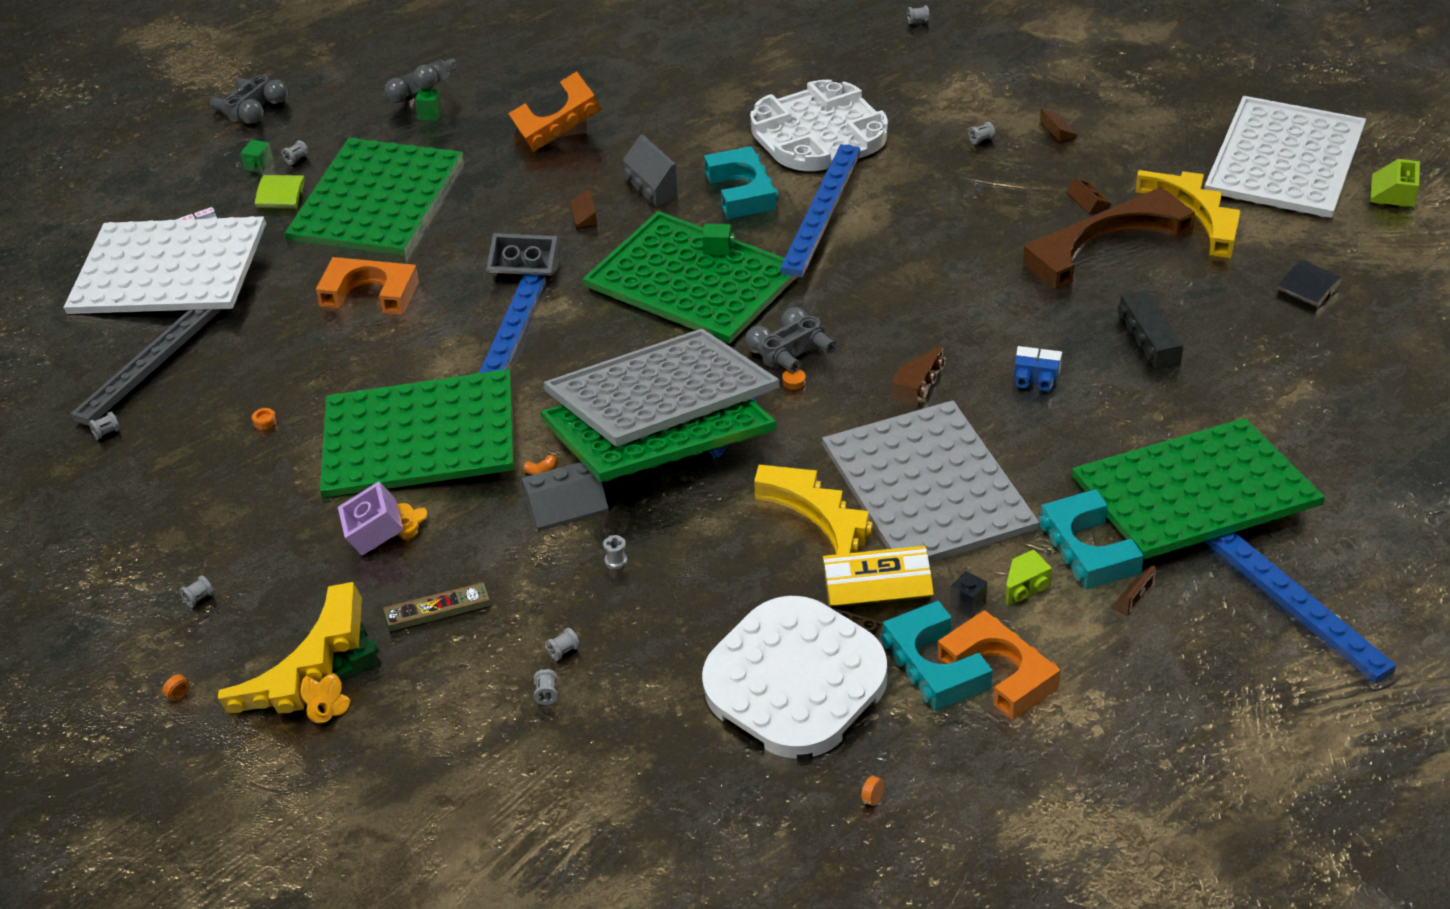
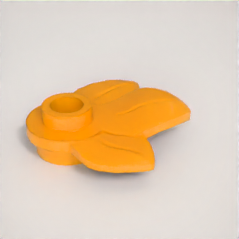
[397,503,427,539]
[300,673,350,724]

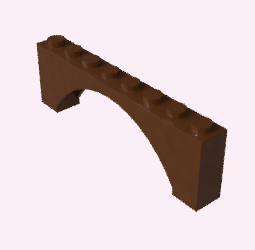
[1023,187,1195,290]

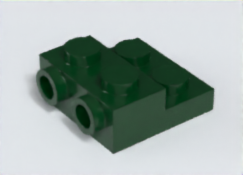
[332,622,379,682]

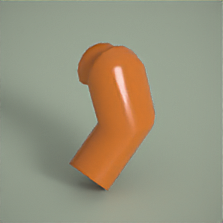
[523,455,558,475]

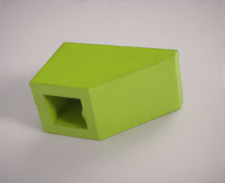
[1005,549,1052,606]

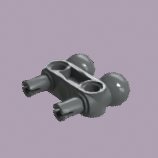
[384,58,458,103]
[210,75,289,124]
[745,306,836,374]

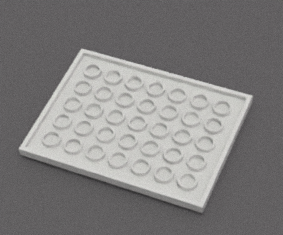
[1204,96,1366,218]
[64,216,266,314]

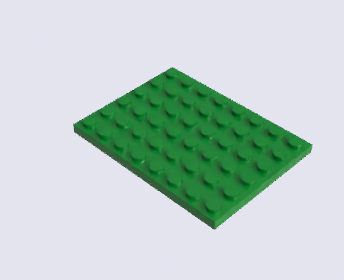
[285,138,463,256]
[583,211,797,344]
[320,369,514,498]
[540,399,777,482]
[1072,418,1325,559]

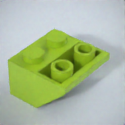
[1370,159,1420,207]

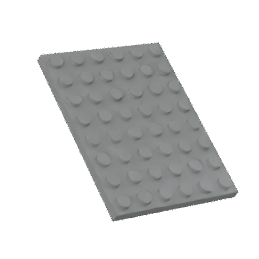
[543,329,780,446]
[822,400,1039,563]

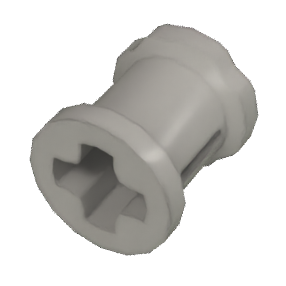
[907,5,929,24]
[968,121,995,145]
[281,140,309,165]
[89,412,120,440]
[603,535,627,569]
[179,575,214,608]
[545,628,580,661]
[534,669,558,705]

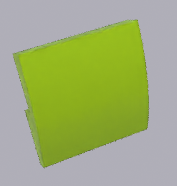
[254,175,305,209]

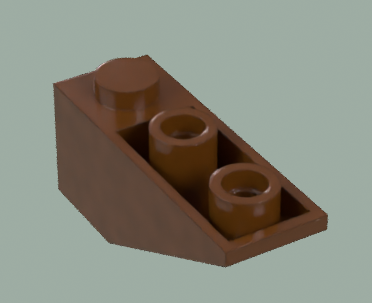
[891,346,946,406]

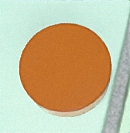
[782,369,806,390]
[252,408,277,430]
[162,674,190,701]
[861,776,885,806]

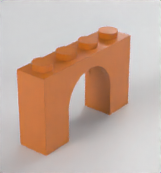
[508,71,602,152]
[316,257,419,315]
[937,610,1061,720]

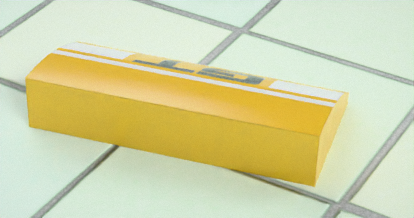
[823,545,934,607]

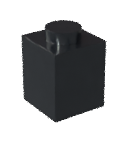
[950,571,988,619]

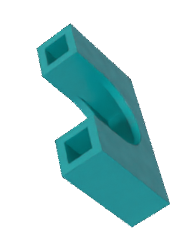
[704,146,779,219]
[1038,489,1144,590]
[881,601,993,711]

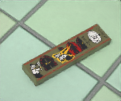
[383,582,491,632]

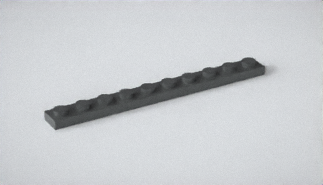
[70,309,222,426]

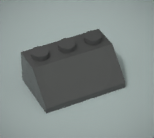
[622,134,678,207]
[486,233,561,275]
[521,462,609,531]

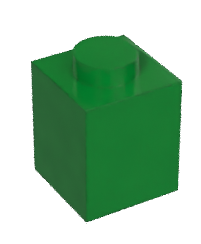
[415,89,442,121]
[240,140,273,173]
[702,224,735,255]

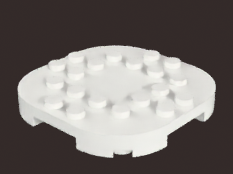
[751,80,888,171]
[702,596,888,759]

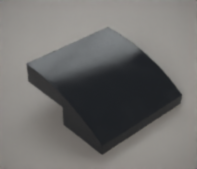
[1278,260,1343,308]

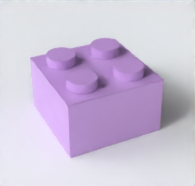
[338,482,404,555]

